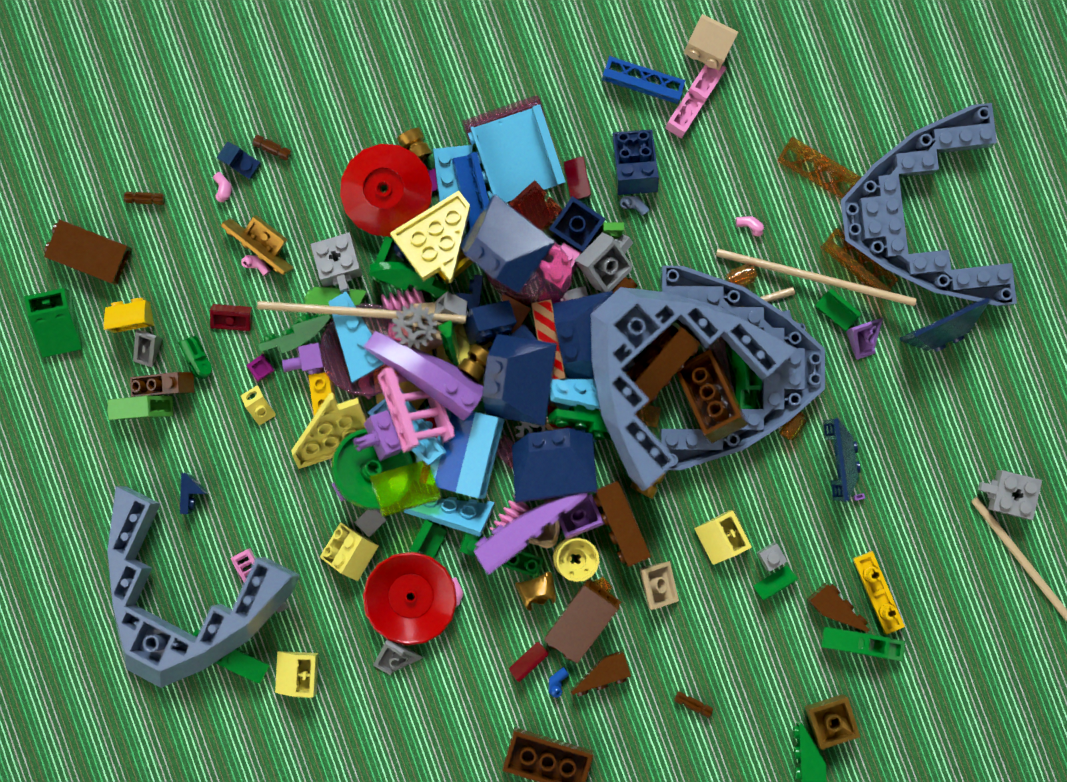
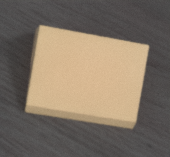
[639,561,679,610]

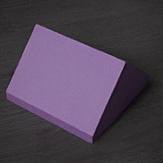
[558,494,604,539]

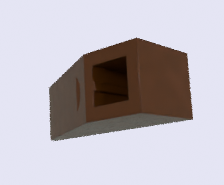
[130,372,195,397]
[807,583,869,632]
[571,650,631,696]

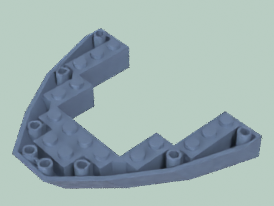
[841,103,1017,306]
[659,266,825,470]
[591,287,797,491]
[107,486,300,688]

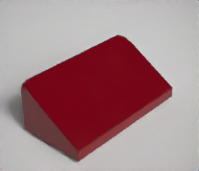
[563,156,591,200]
[210,304,252,331]
[509,642,548,682]

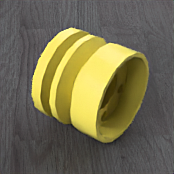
[553,537,599,582]

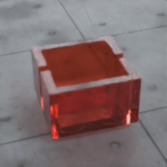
[508,180,562,232]

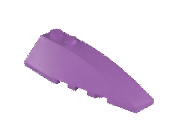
[363,331,483,421]
[474,493,588,574]

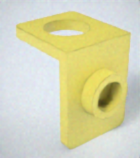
[241,386,276,425]

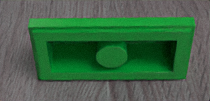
[438,320,459,366]
[753,566,798,601]

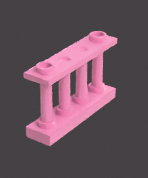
[377,367,455,453]

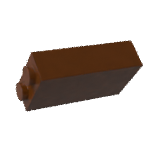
[44,219,132,286]
[544,578,621,664]

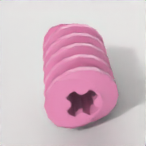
[381,287,425,311]
[490,495,531,530]

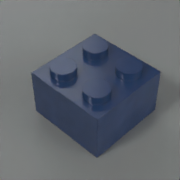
[549,196,606,253]
[462,300,517,346]

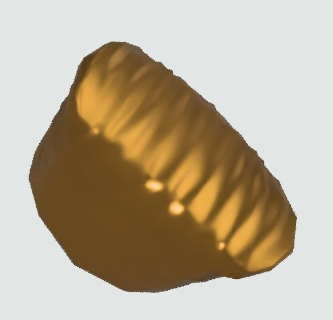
[515,572,556,611]

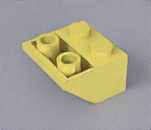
[694,510,752,565]
[320,522,379,581]
[275,651,319,697]

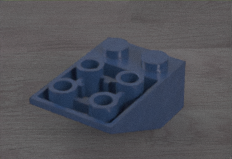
[612,130,659,195]

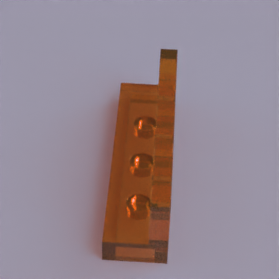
[777,137,861,199]
[820,228,898,292]

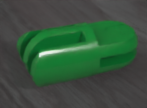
[178,335,212,379]

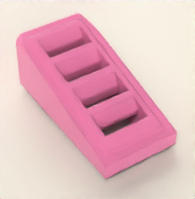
[230,548,256,583]

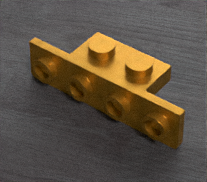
[221,215,294,275]

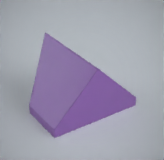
[846,317,884,360]

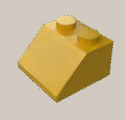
[103,298,154,333]

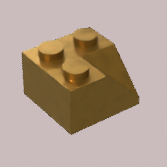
[804,694,860,750]

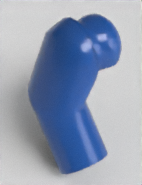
[548,667,570,698]

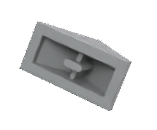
[133,330,163,367]

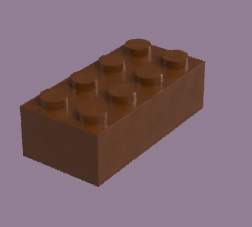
[626,322,701,406]
[676,349,749,443]
[592,481,651,567]
[502,727,593,782]

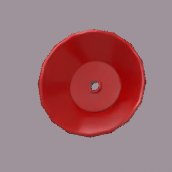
[340,144,432,237]
[363,552,457,645]

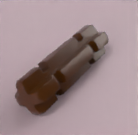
[252,135,291,161]
[124,192,165,205]
[674,691,713,718]

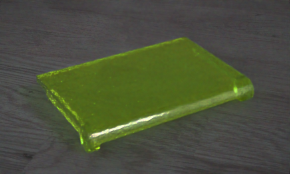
[370,461,441,517]

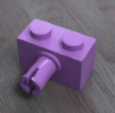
[282,343,328,375]
[354,410,402,461]

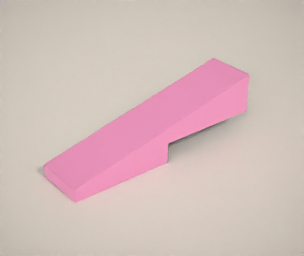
[665,64,726,139]

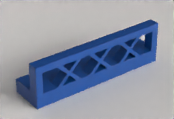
[602,56,686,104]
[452,152,489,231]

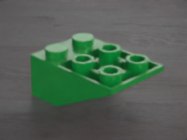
[24,288,83,358]

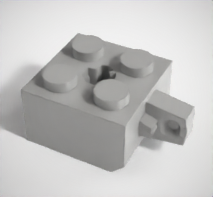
[311,232,363,293]
[574,232,633,293]
[978,470,1042,520]

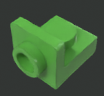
[600,222,624,239]

